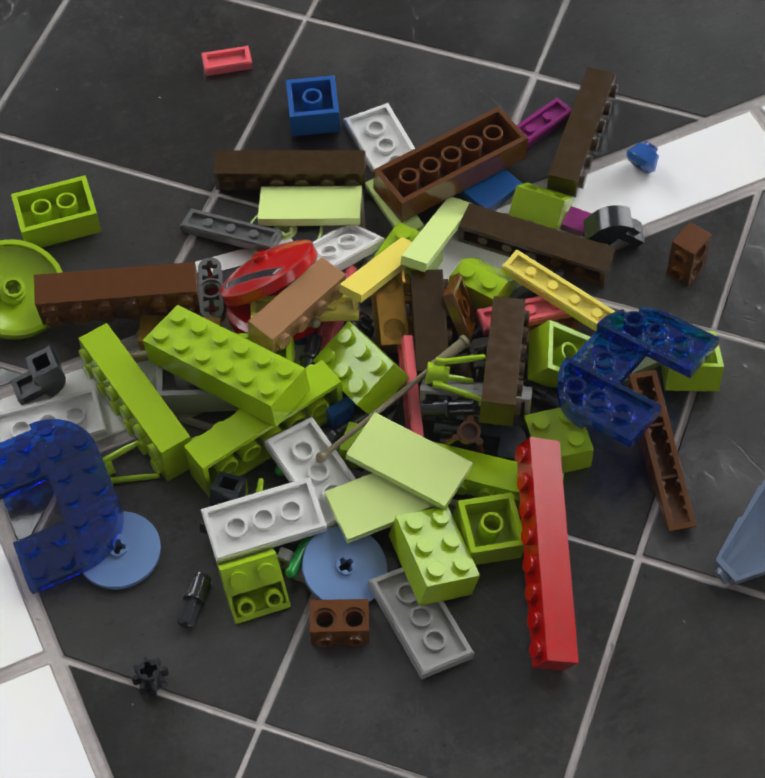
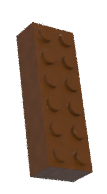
[373,106,528,223]
[34,262,200,327]

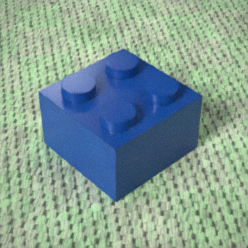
[286,75,340,136]

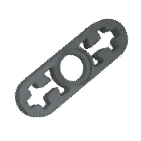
[198,258,225,323]

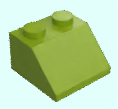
[508,183,574,229]
[449,257,519,310]
[528,320,591,387]
[662,330,724,391]

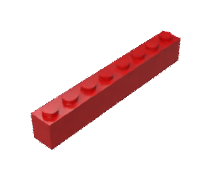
[515,437,579,671]

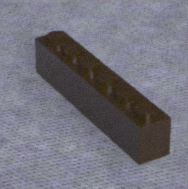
[547,67,619,198]
[214,150,367,190]
[458,203,616,287]
[479,296,530,426]

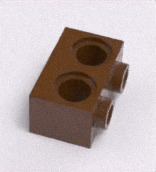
[666,222,712,286]
[310,599,370,647]

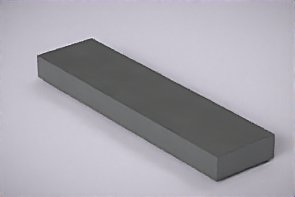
[180,208,283,252]

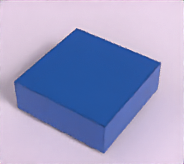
[326,396,354,428]

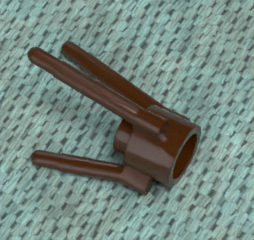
[442,415,484,454]

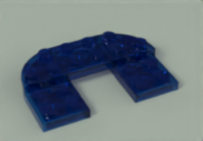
[557,307,720,448]
[0,419,124,595]

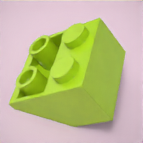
[216,548,291,624]

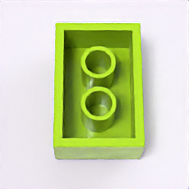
[11,175,101,248]
[313,321,410,415]
[389,506,480,606]

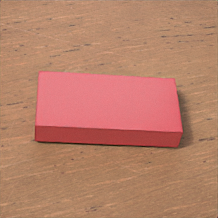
[201,46,253,76]

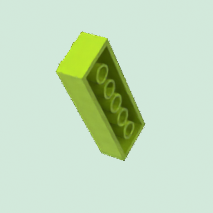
[143,305,310,427]
[78,323,191,482]
[184,360,343,497]

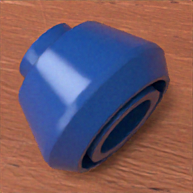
[626,141,659,174]

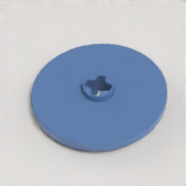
[75,511,161,590]
[302,526,387,602]

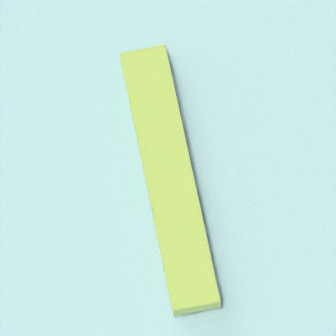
[400,197,473,272]

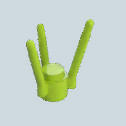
[425,354,485,402]
[88,440,160,487]

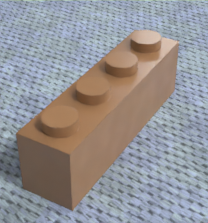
[248,257,346,353]

